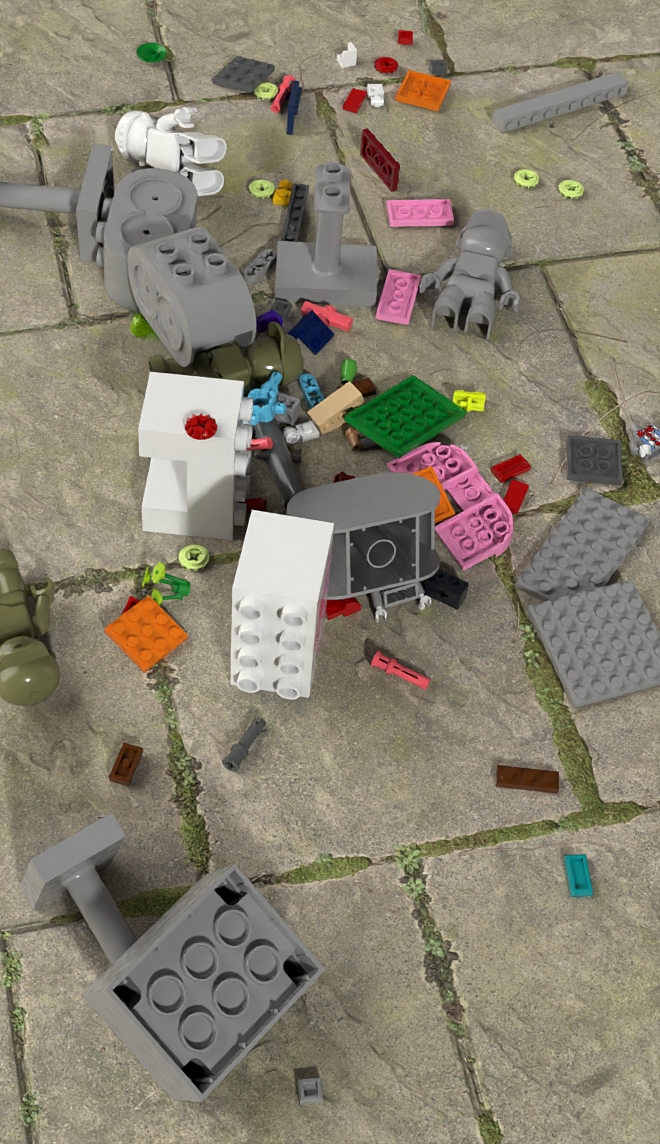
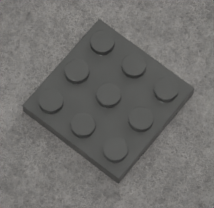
[212,56,275,93]
[567,435,622,486]

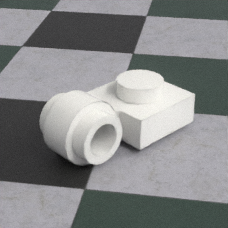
[367,84,384,108]
[283,421,319,444]

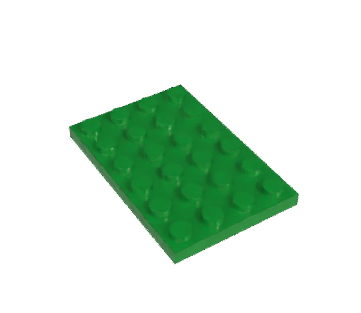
[344,375,467,459]

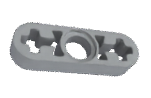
[243,249,277,284]

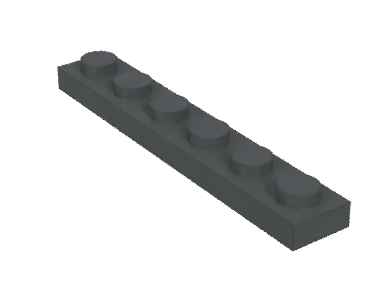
[281,183,309,242]

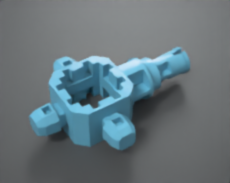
[245,372,287,425]

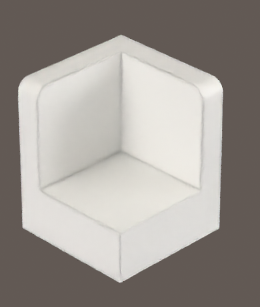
[336,42,357,68]

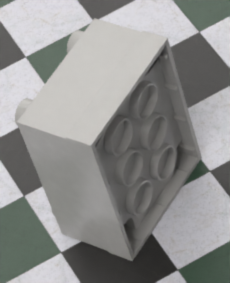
[82,863,325,1102]

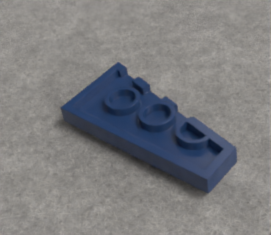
[287,81,302,135]

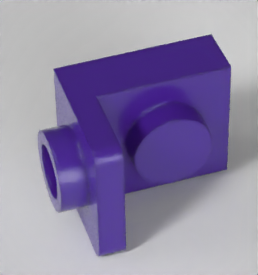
[256,310,283,334]

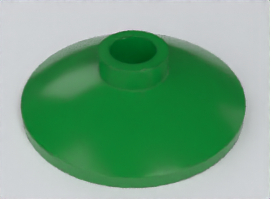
[136,43,167,63]

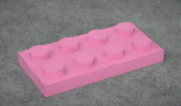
[386,199,454,227]
[375,269,421,325]

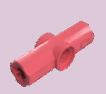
[301,301,353,332]

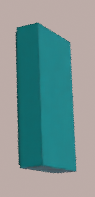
[564,854,593,897]

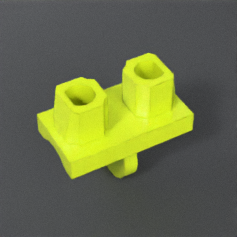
[453,390,486,412]

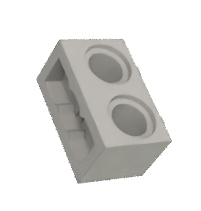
[260,392,300,426]

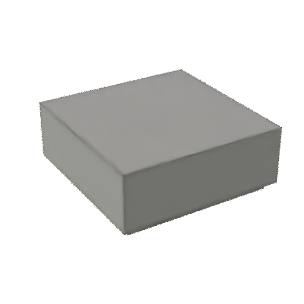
[297,1077,324,1105]

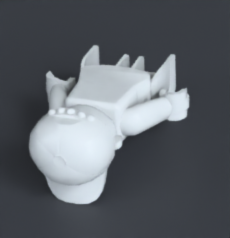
[115,107,227,196]

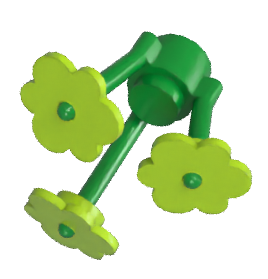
[142,562,190,606]

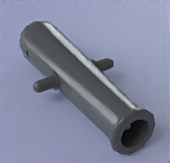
[252,418,305,510]

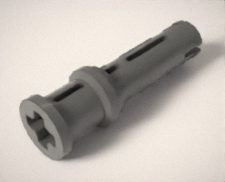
[222,717,266,772]

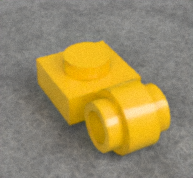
[273,179,293,207]

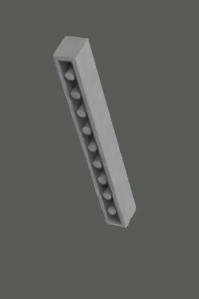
[492,72,629,133]

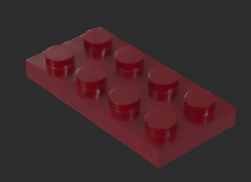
[360,128,400,192]

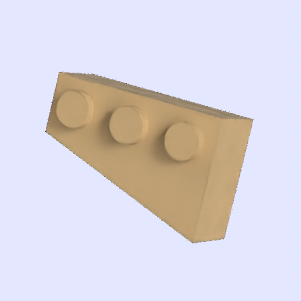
[307,381,365,435]

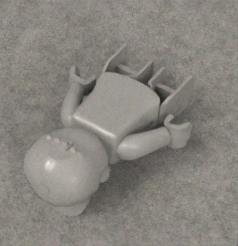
[419,209,520,341]

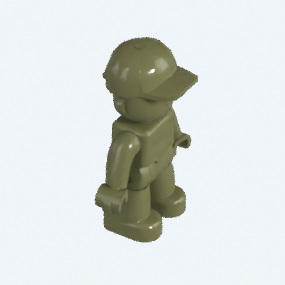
[148,322,304,397]
[0,549,60,706]

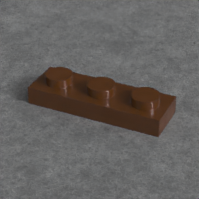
[496,765,559,794]

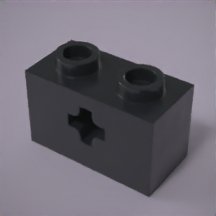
[424,569,469,610]

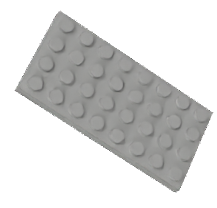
[515,487,651,602]

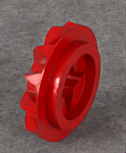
[374,57,398,75]
[185,413,217,440]

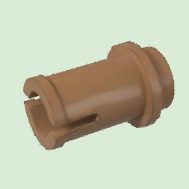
[345,428,363,452]

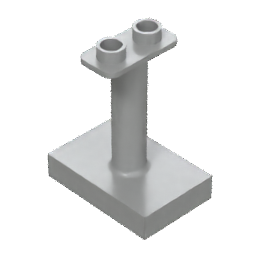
[0,144,115,263]
[275,162,377,307]
[20,813,137,965]

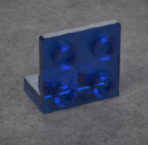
[287,310,335,355]

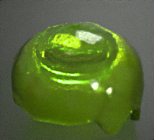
[129,313,154,338]

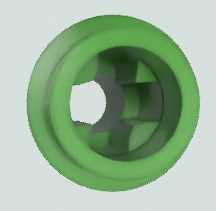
[340,359,358,385]

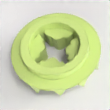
[254,82,278,100]
[514,169,539,189]
[249,179,275,199]
[558,180,584,199]
[179,545,209,571]

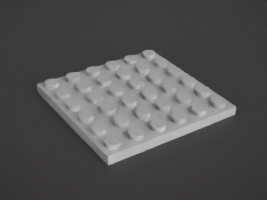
[527,580,660,708]

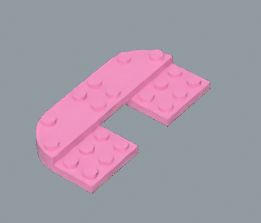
[387,442,513,571]

